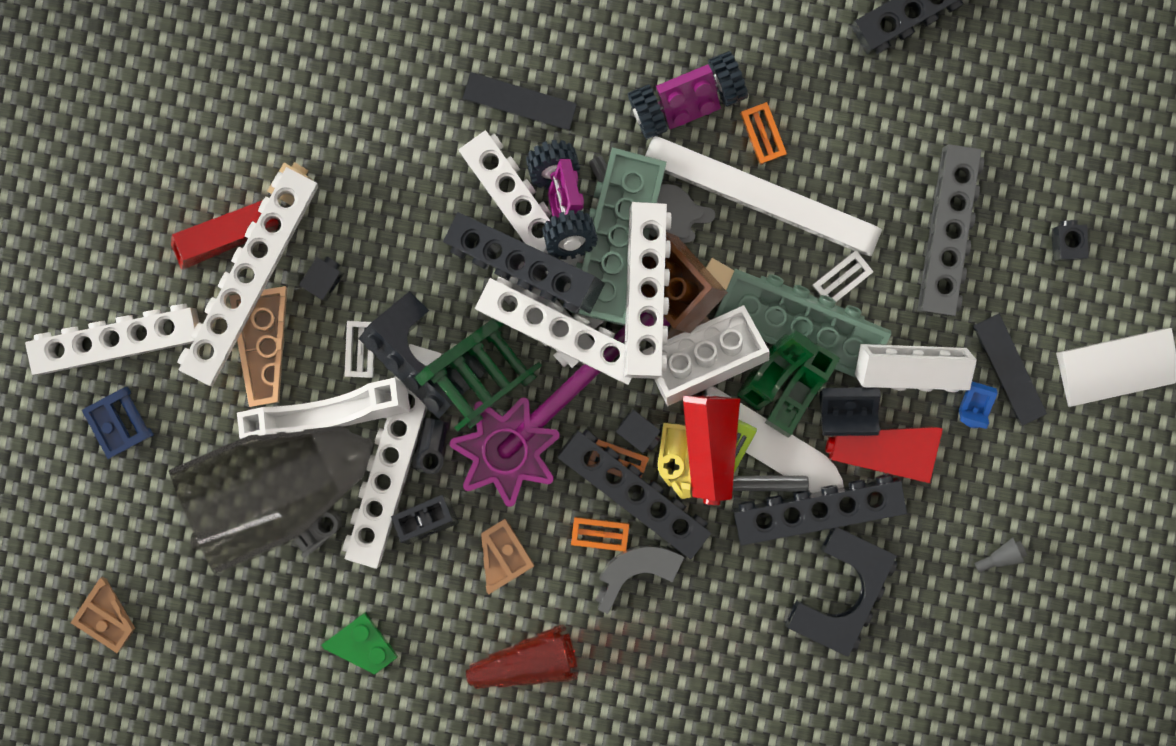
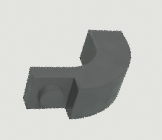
[595,544,684,614]

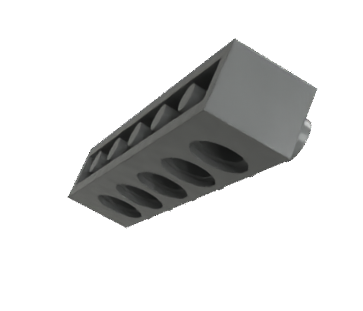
[917,144,984,317]

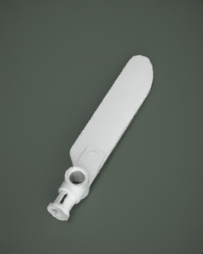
[703,386,844,493]

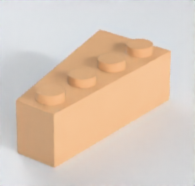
[229,286,287,407]

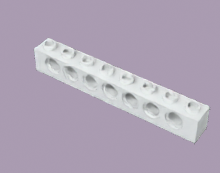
[458,130,605,329]
[177,167,318,387]
[342,344,443,569]

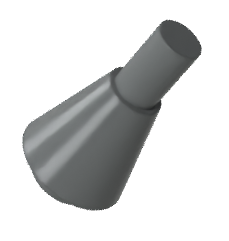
[974,538,1028,573]

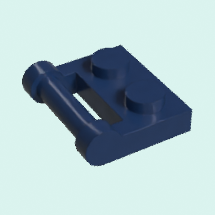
[82,386,154,459]

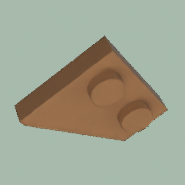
[481,518,535,594]
[71,577,135,653]

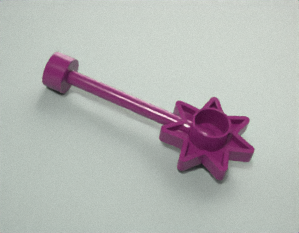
[450,291,671,507]

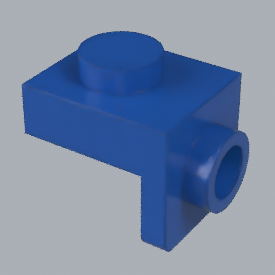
[959,382,998,429]

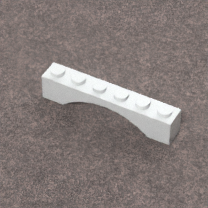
[237,378,410,446]

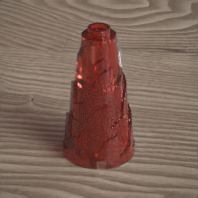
[466,625,578,689]

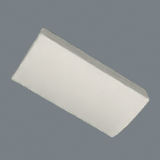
[642,305,769,406]
[1056,328,1176,407]

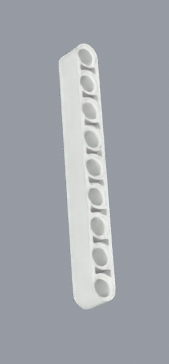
[645,136,882,256]

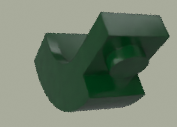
[737,330,818,411]
[765,343,840,438]

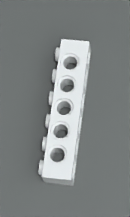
[624,202,671,379]
[475,277,643,385]
[25,304,199,375]

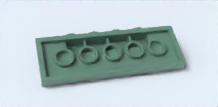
[571,147,667,326]
[714,269,891,378]

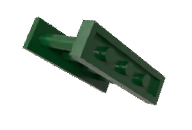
[414,319,542,432]

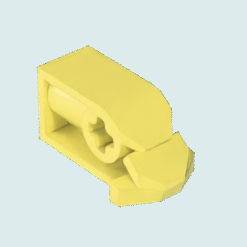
[658,423,692,499]

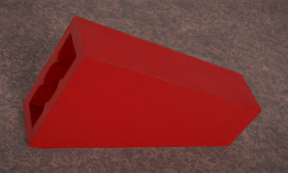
[171,200,279,270]
[683,396,740,505]
[825,427,943,483]

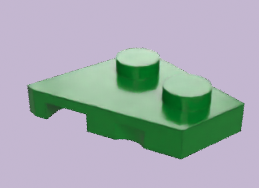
[321,612,398,675]

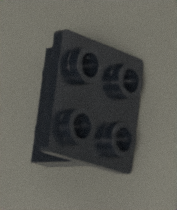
[819,387,881,436]

